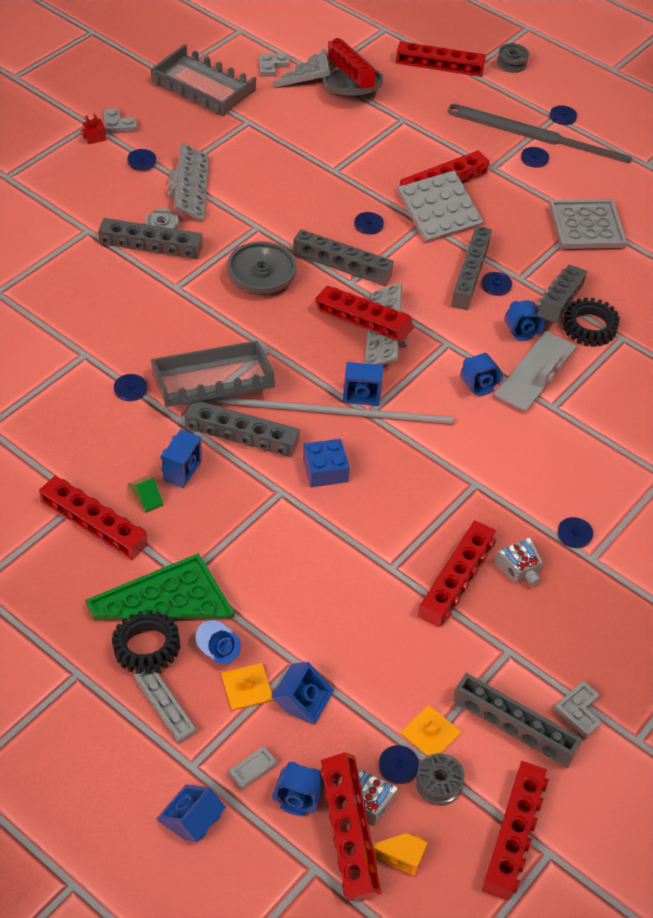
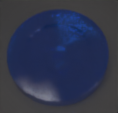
[550,105,577,125]
[521,147,549,168]
[127,149,156,170]
[354,212,384,235]
[481,272,512,296]
[114,374,147,402]
[557,517,593,549]
[379,745,419,784]

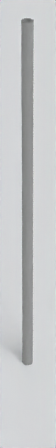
[201,397,454,424]

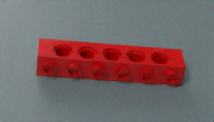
[328,38,375,89]
[396,41,486,77]
[399,150,489,187]
[315,285,414,342]
[39,475,148,560]
[418,520,496,627]
[321,752,382,902]
[482,760,549,901]

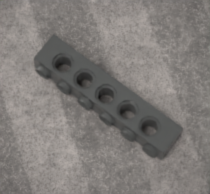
[98,218,203,259]
[451,226,492,310]
[293,229,394,286]
[536,264,588,323]
[185,401,300,457]
[453,672,583,768]

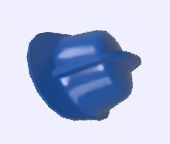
[195,620,241,664]

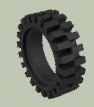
[563,297,620,347]
[112,610,180,674]

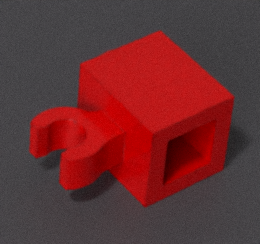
[81,114,106,145]

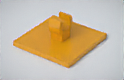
[221,663,274,711]
[400,705,462,756]

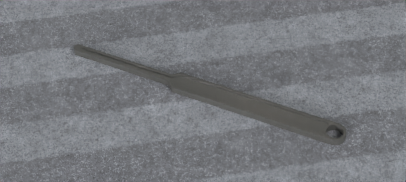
[448,104,632,163]

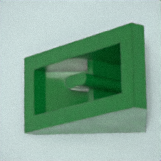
[128,476,164,513]

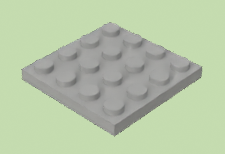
[397,170,484,243]
[549,199,627,249]

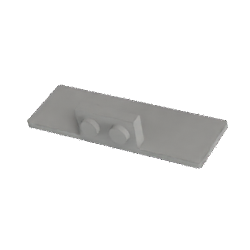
[167,143,209,222]
[365,283,410,365]
[494,331,576,412]

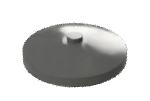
[323,69,383,96]
[227,241,296,294]

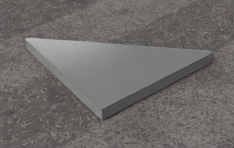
[273,48,330,88]

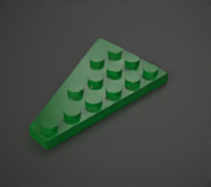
[85,553,235,620]

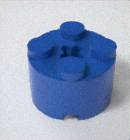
[504,300,545,341]
[460,353,503,396]
[272,762,324,816]

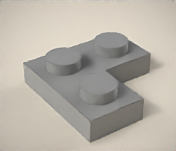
[259,53,289,77]
[103,108,137,134]
[554,681,602,739]

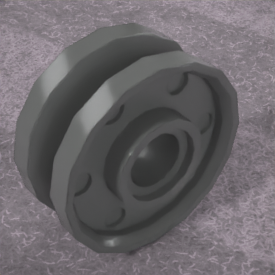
[497,43,529,73]
[415,753,465,806]

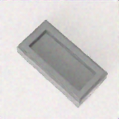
[228,746,278,790]

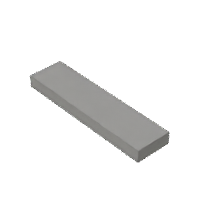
[134,668,197,744]

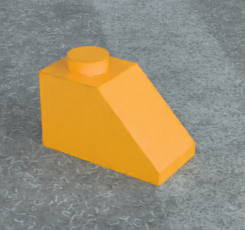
[373,833,428,876]

